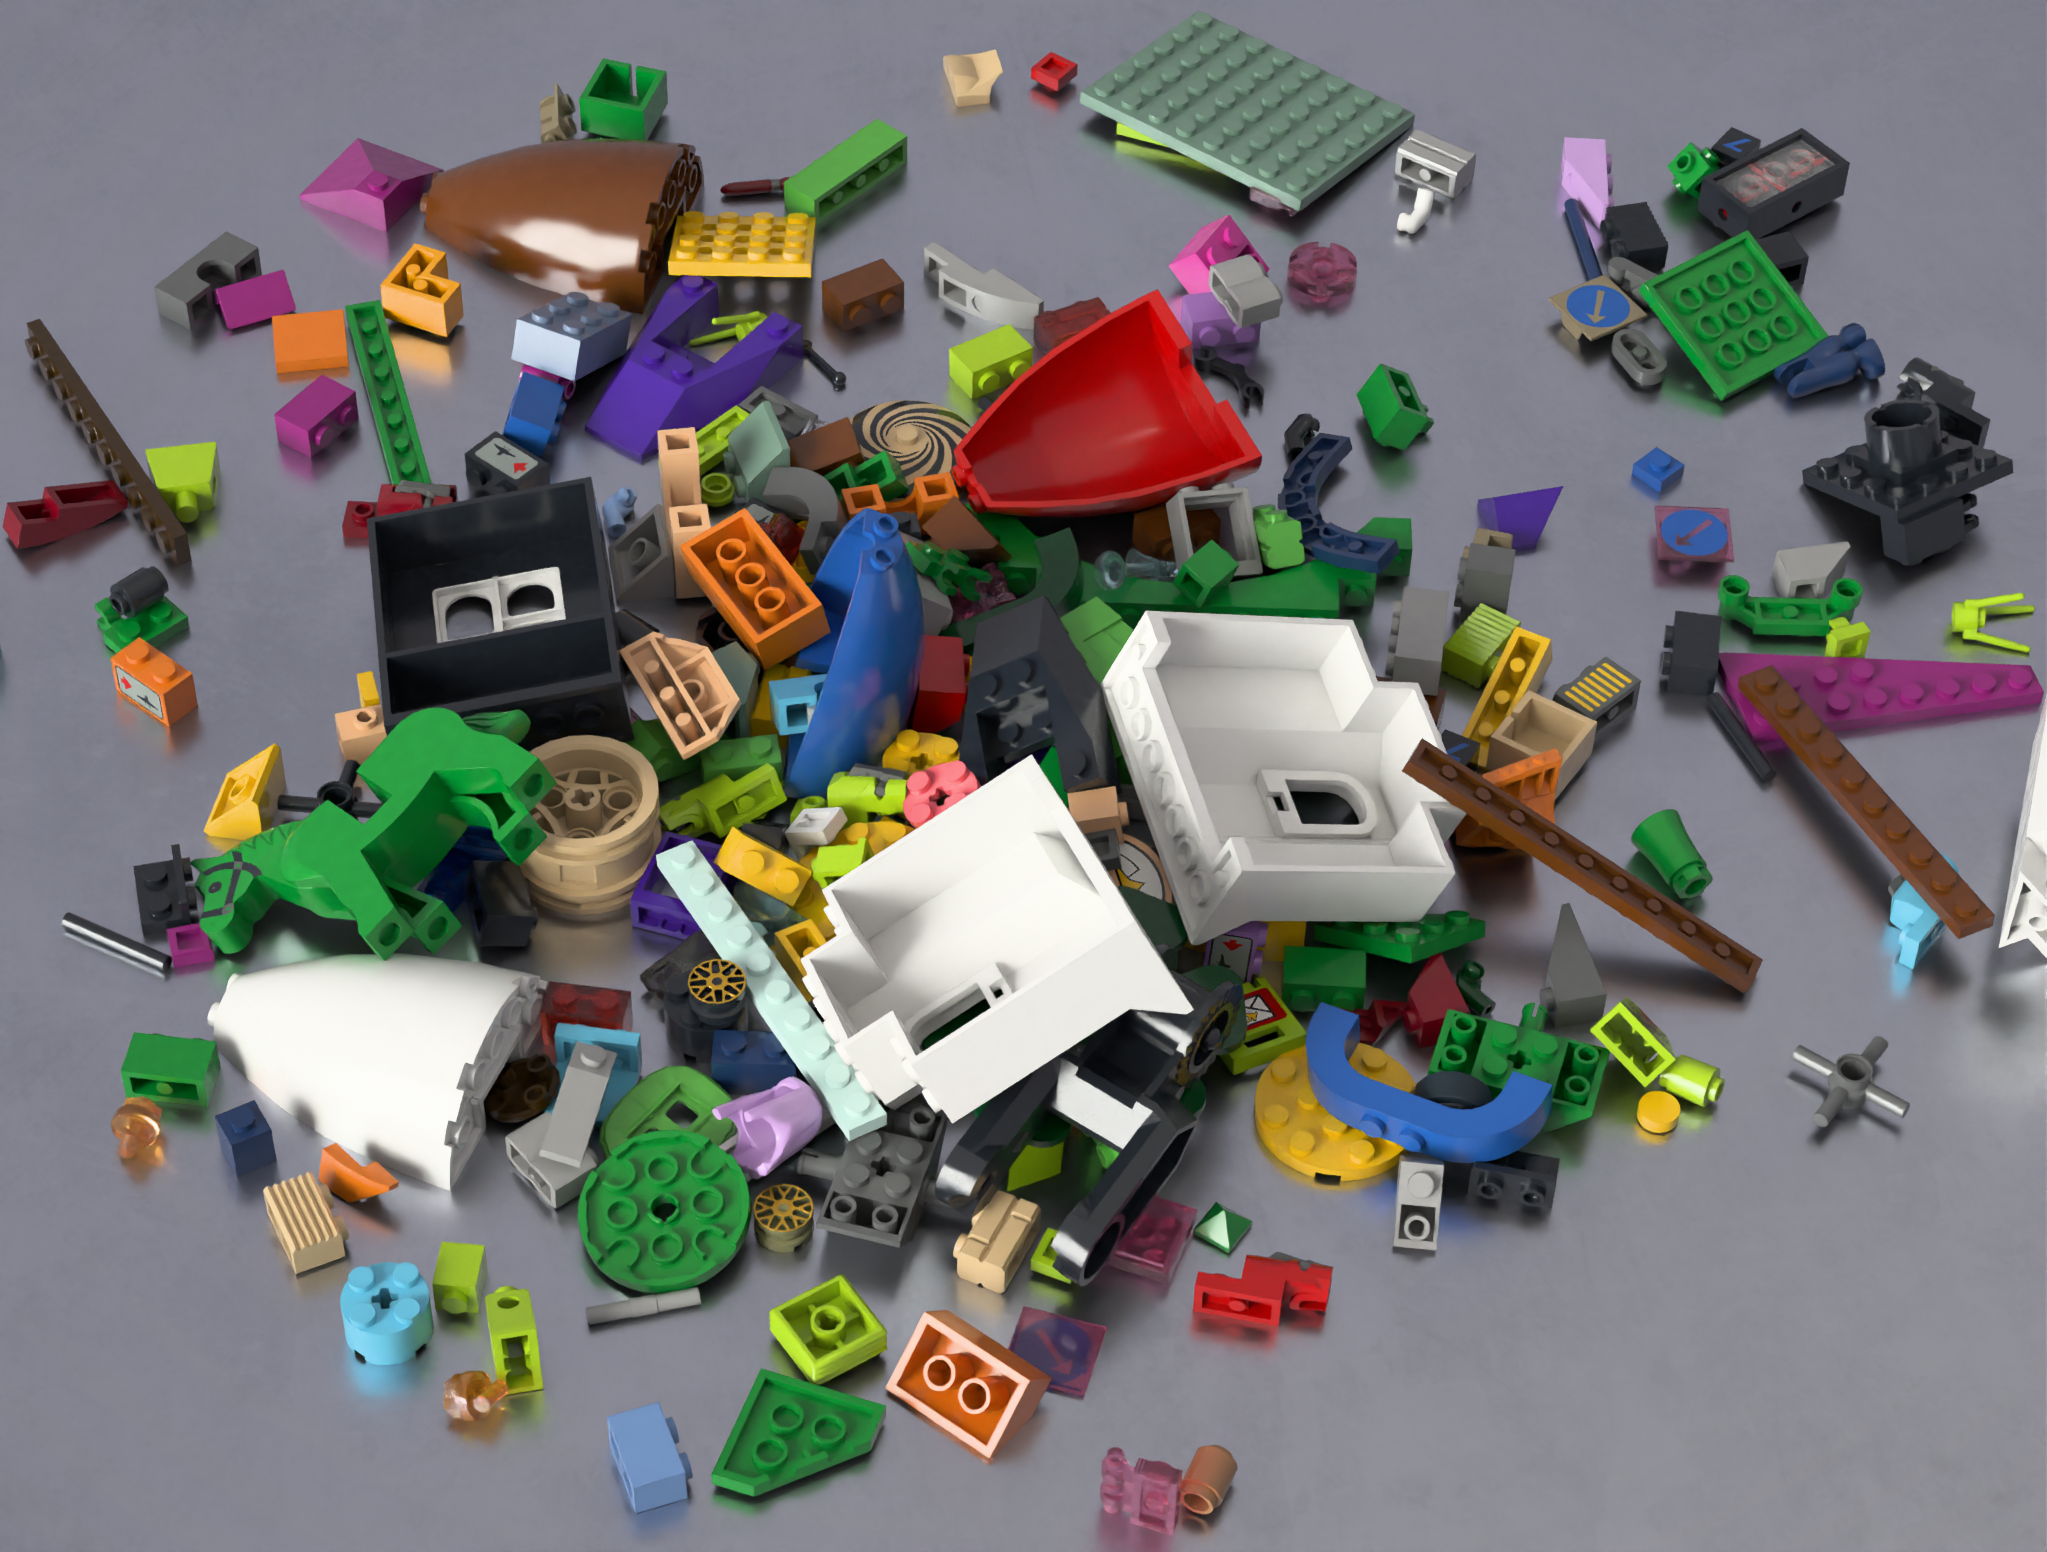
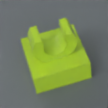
[1824,616,1871,658]

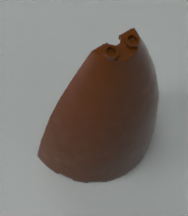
[420,139,704,315]

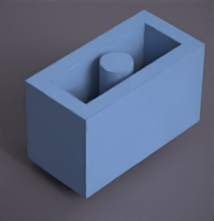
[607,1402,693,1514]

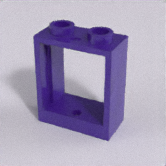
[630,831,740,946]

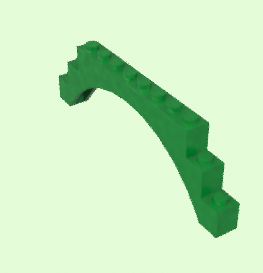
[965,503,1413,630]

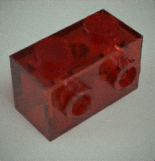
[540,981,633,1046]

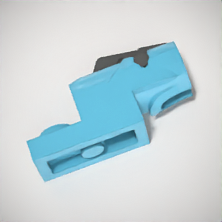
[1888,852,1959,969]

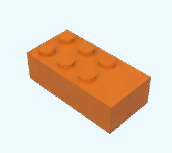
[680,508,831,671]

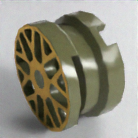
[753,1184,814,1253]

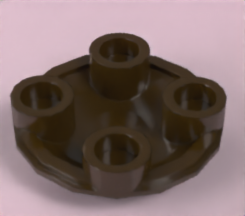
[483,1053,561,1123]

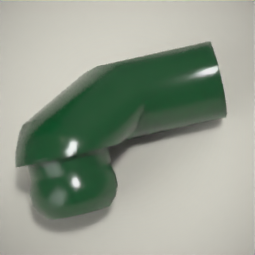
[1456,960,1496,1018]

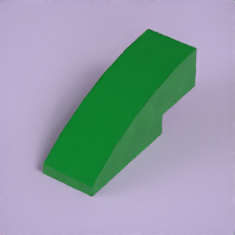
[793,450,910,524]

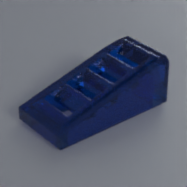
[417,847,481,912]

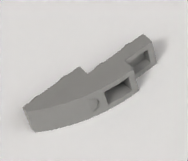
[924,242,1044,331]

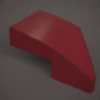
[1337,999,1407,1047]

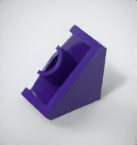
[1477,486,1563,552]

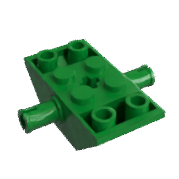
[1428,1003,1610,1132]

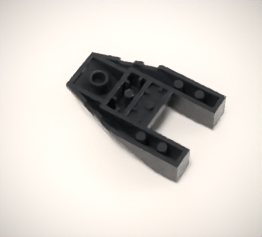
[959,595,1122,794]

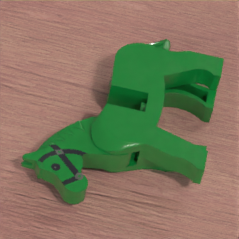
[191,708,557,961]

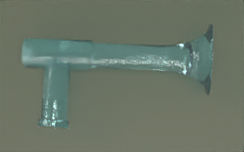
[1094,548,1178,591]

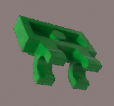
[906,541,993,602]
[95,595,189,654]

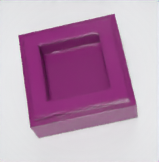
[166,923,215,968]

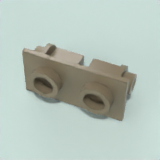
[540,83,577,143]

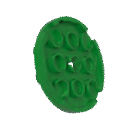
[578,1130,752,1293]

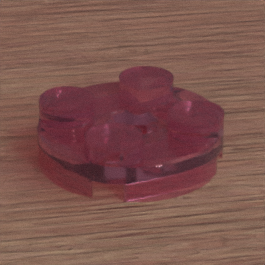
[1287,242,1357,303]

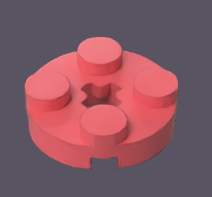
[903,760,982,829]

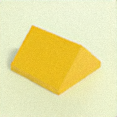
[204,743,286,840]

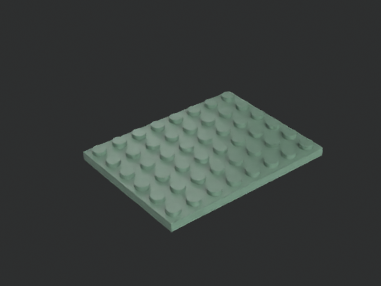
[1080,11,1415,212]

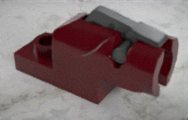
[342,480,458,538]

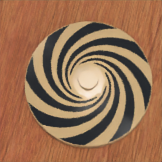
[849,400,972,503]

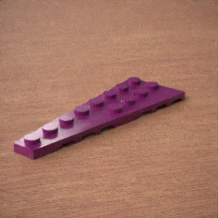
[1718,652,2044,743]

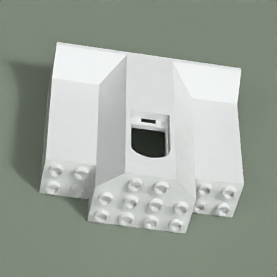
[1100,611,1467,945]
[800,754,1194,1123]

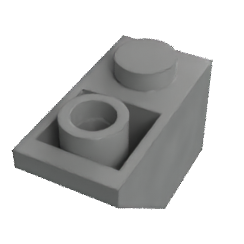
[1771,541,1850,599]
[1393,1155,1444,1250]

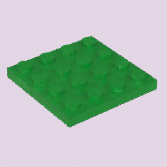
[1638,230,1829,401]

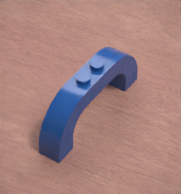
[1306,1002,1553,1163]

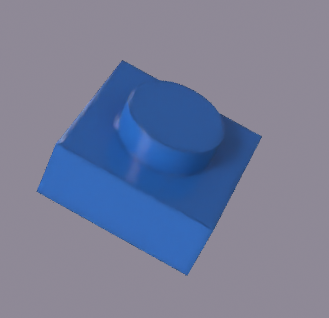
[1632,447,1685,493]

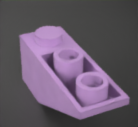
[1561,137,1614,231]

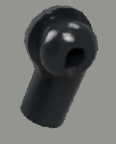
[1284,413,1320,460]

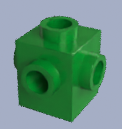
[1667,142,1720,200]

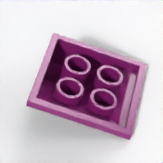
[300,138,444,232]

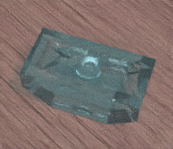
[732,879,808,936]

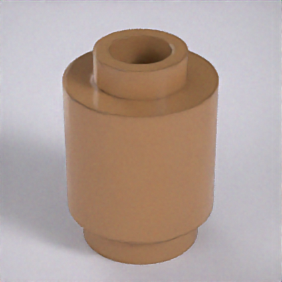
[1179,1445,1238,1514]

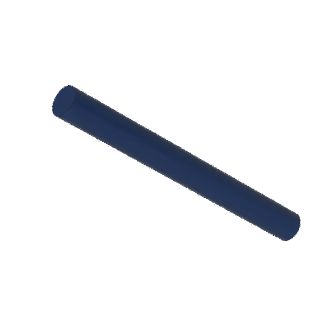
[1564,198,1603,280]

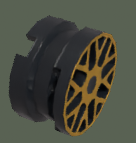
[688,959,747,1025]

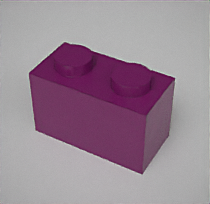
[274,375,359,458]

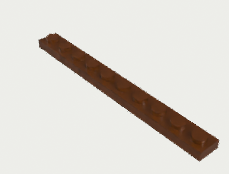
[1738,665,1995,939]
[1402,738,1763,993]

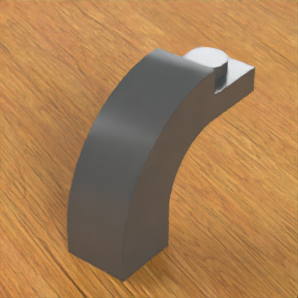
[763,467,849,575]

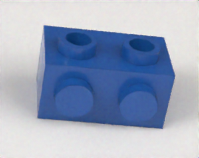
[502,371,567,457]

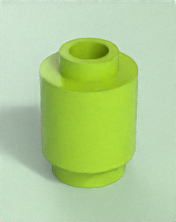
[1659,1054,1725,1107]

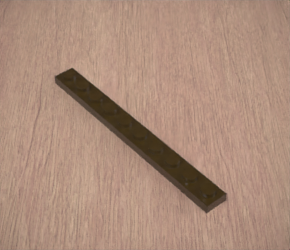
[25,319,191,565]

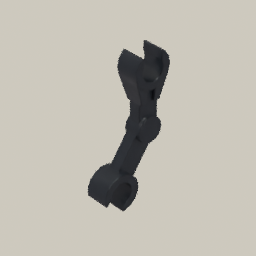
[1193,346,1265,409]

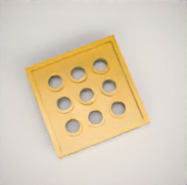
[668,211,816,277]

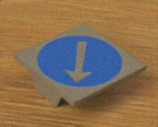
[1549,274,1647,341]

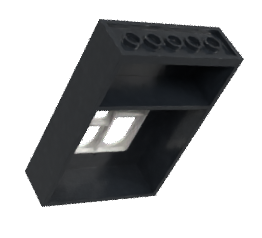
[367,477,635,752]

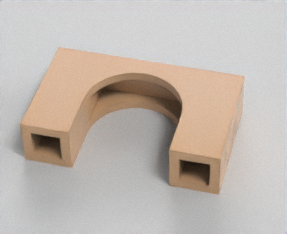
[657,427,711,599]

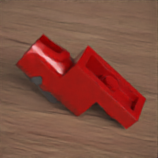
[1193,1252,1333,1327]

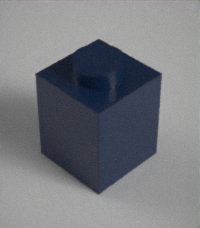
[215,1100,277,1177]

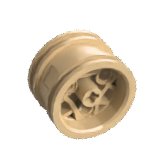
[520,735,662,915]

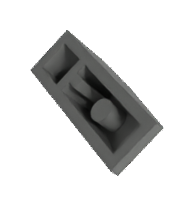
[1540,903,1607,1028]

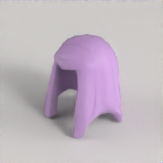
[712,1076,823,1180]

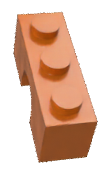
[841,472,959,535]

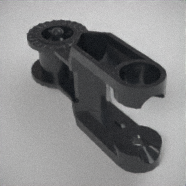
[934,943,1244,1286]

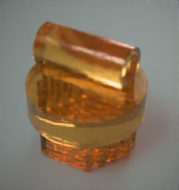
[111,1096,162,1158]
[442,1371,508,1421]

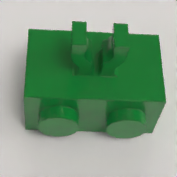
[1356,363,1434,450]

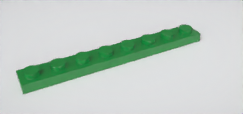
[345,300,432,485]

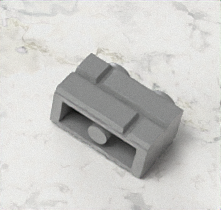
[1395,129,1476,199]

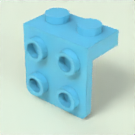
[544,1023,642,1127]

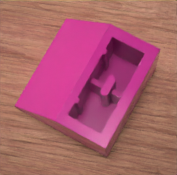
[1169,215,1269,294]

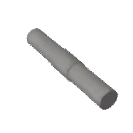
[585,1287,701,1325]

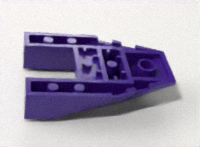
[585,275,803,461]

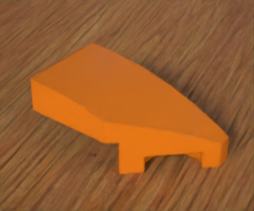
[318,1143,399,1203]

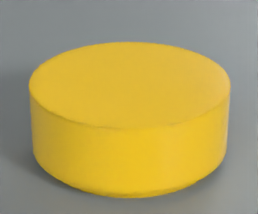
[1637,1091,1681,1133]

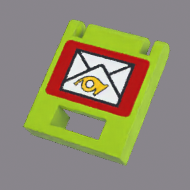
[1219,976,1307,1075]

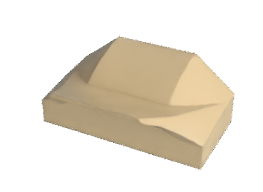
[943,49,1003,107]

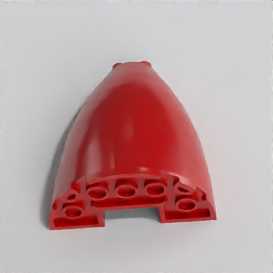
[951,289,1262,517]

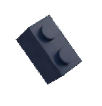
[711,1030,799,1095]

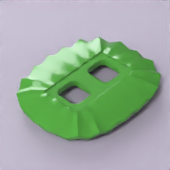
[598,1066,737,1159]

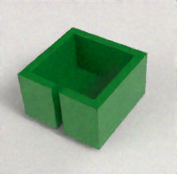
[579,58,668,140]

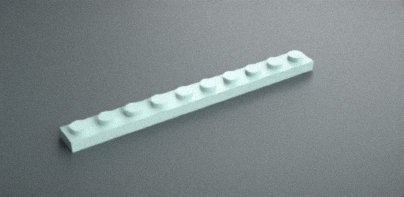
[656,840,887,1141]

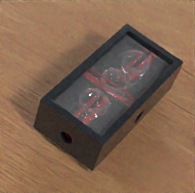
[1697,128,1850,240]

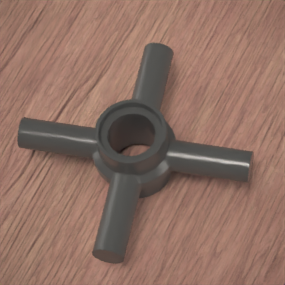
[1792,1036,1910,1127]

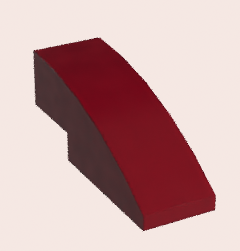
[2,480,128,549]

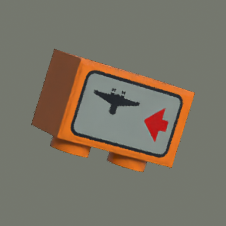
[110,637,198,727]

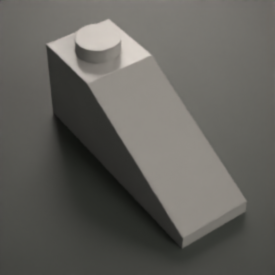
[539,1041,617,1168]

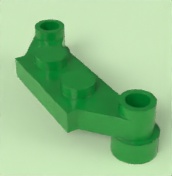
[1718,575,1863,636]

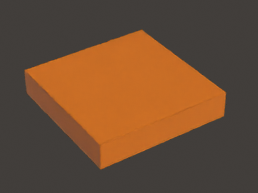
[272,309,349,373]

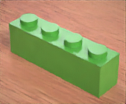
[784,119,907,226]

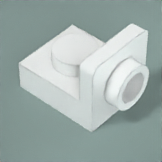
[785,807,848,861]

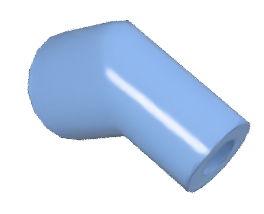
[602,487,637,538]

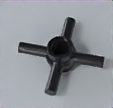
[277,760,383,820]

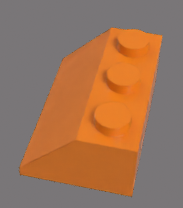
[885,1310,1052,1458]

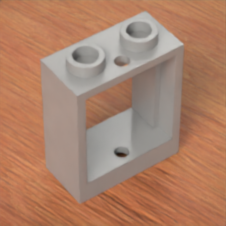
[1166,483,1263,582]

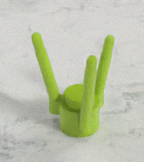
[689,311,768,346]
[1951,593,2035,653]

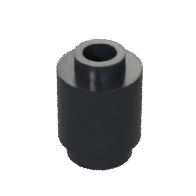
[109,566,169,618]

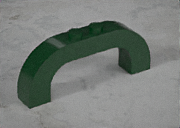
[938,527,1084,657]

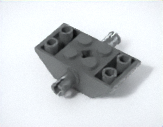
[797,1094,953,1248]

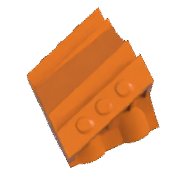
[1451,748,1562,849]

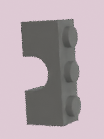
[154,231,262,330]

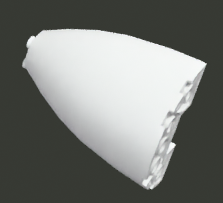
[208,953,556,1191]

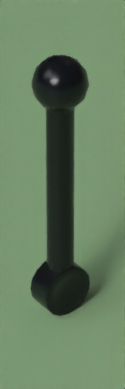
[803,340,846,386]

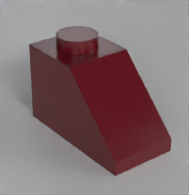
[1402,953,1470,1049]

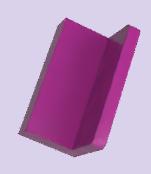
[212,269,296,330]

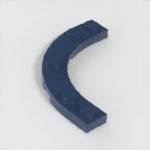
[1278,433,1400,574]

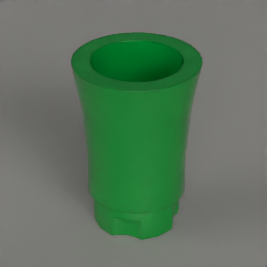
[1631,809,1713,899]

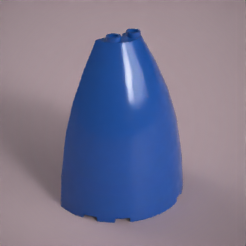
[782,508,925,798]

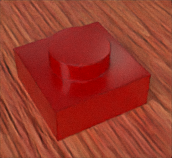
[1031,52,1078,91]

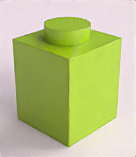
[432,1242,488,1314]

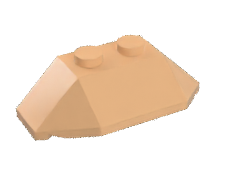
[619,632,742,760]

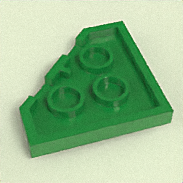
[1314,910,1486,963]
[711,1368,886,1497]

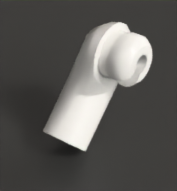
[1397,188,1435,234]

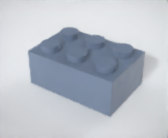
[511,292,632,381]

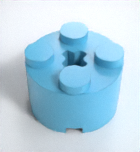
[340,1262,434,1365]

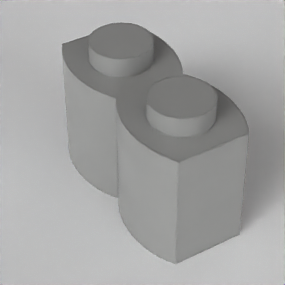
[1208,254,1283,328]
[505,1112,599,1209]

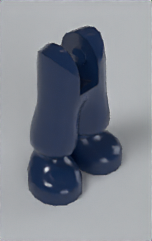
[1773,323,1885,399]

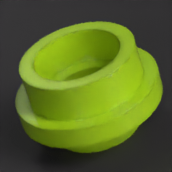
[700,473,735,507]

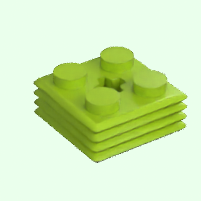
[769,1274,887,1385]

